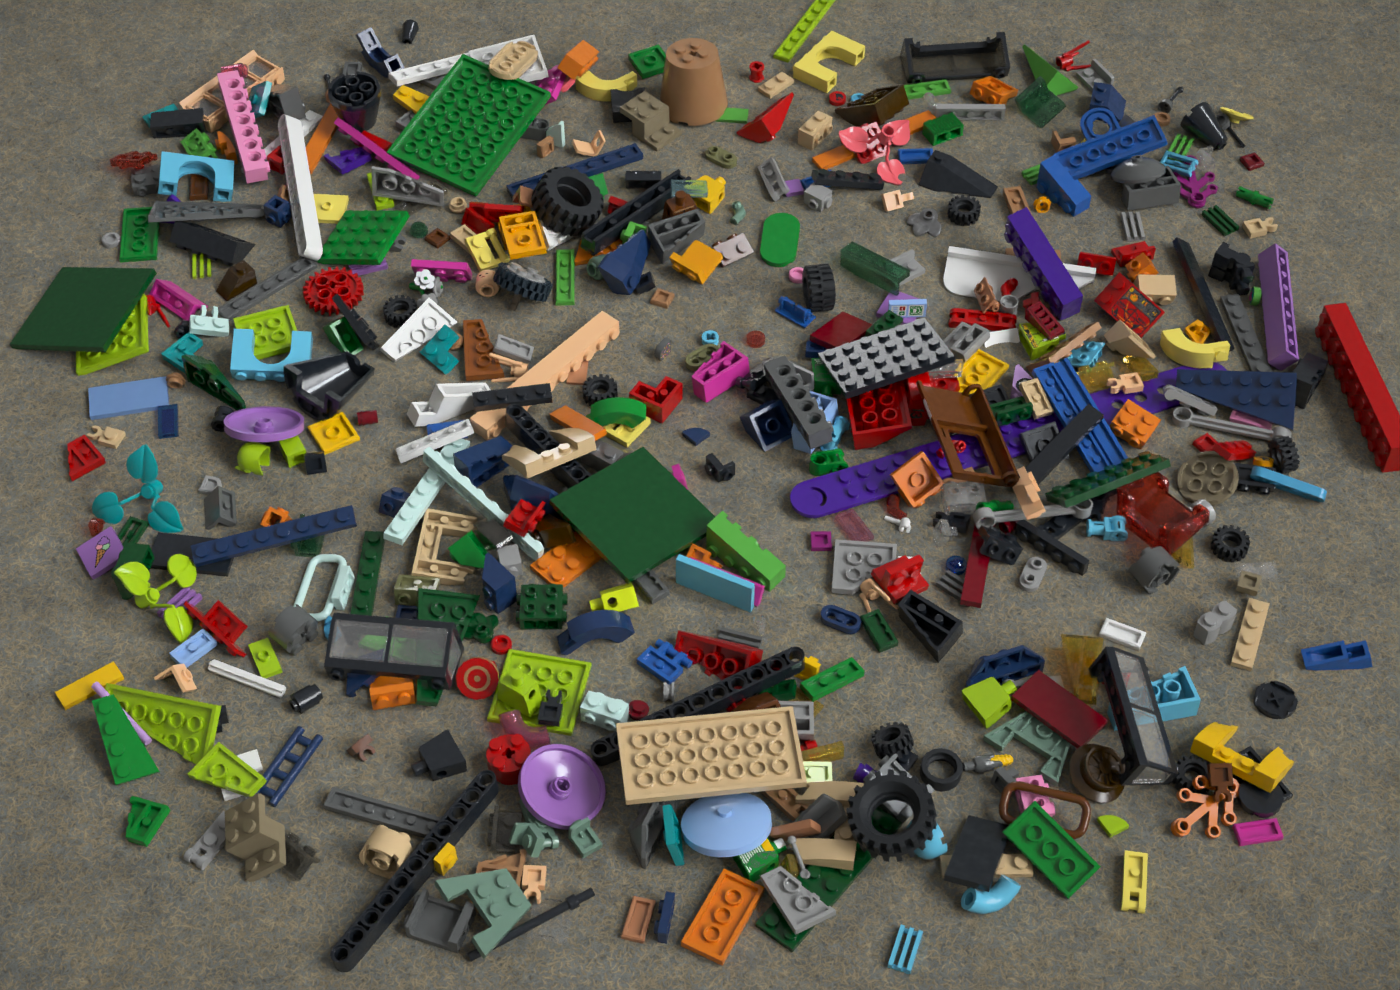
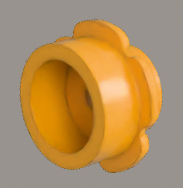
[1033,196,1051,213]

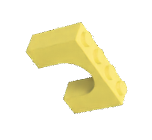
[793,31,865,93]

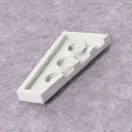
[380,298,457,362]

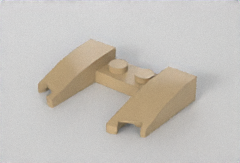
[502,428,596,479]
[412,508,482,585]
[789,781,864,871]

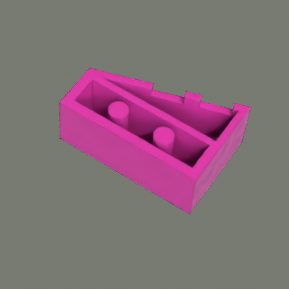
[692,341,750,403]

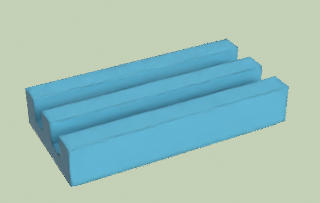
[1160,150,1199,177]
[888,924,923,974]

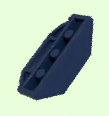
[503,475,564,520]
[965,645,1045,688]

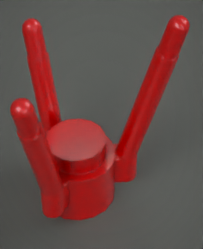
[1056,40,1091,71]
[146,295,170,328]

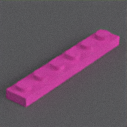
[334,117,420,180]

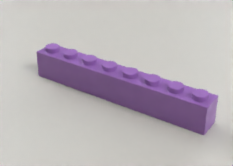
[1258,243,1299,371]

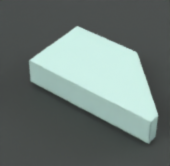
[546,121,565,148]

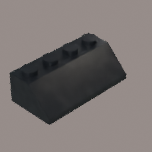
[169,221,256,266]

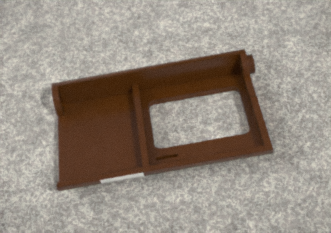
[916,380,1020,488]

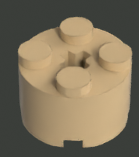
[359,825,413,879]

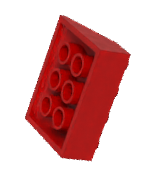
[846,380,912,450]

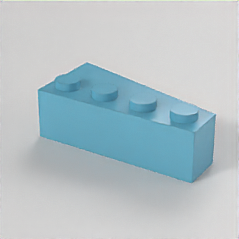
[1107,666,1201,731]

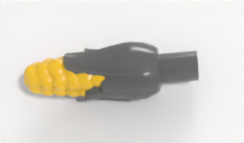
[962,754,1013,773]

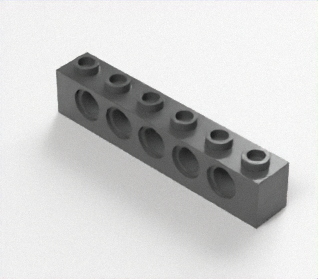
[763,355,834,449]

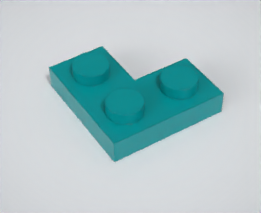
[420,324,460,375]
[161,332,203,374]

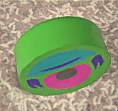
[1249,286,1261,306]

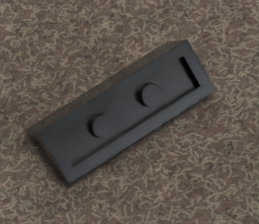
[150,108,206,139]

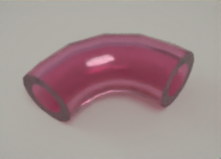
[498,710,551,749]

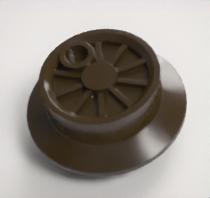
[1069,744,1125,803]

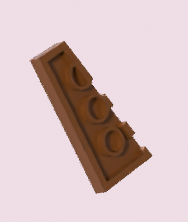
[463,319,504,381]

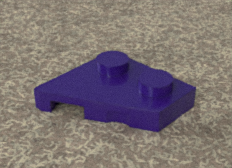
[324,147,372,175]

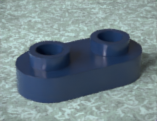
[820,605,861,634]

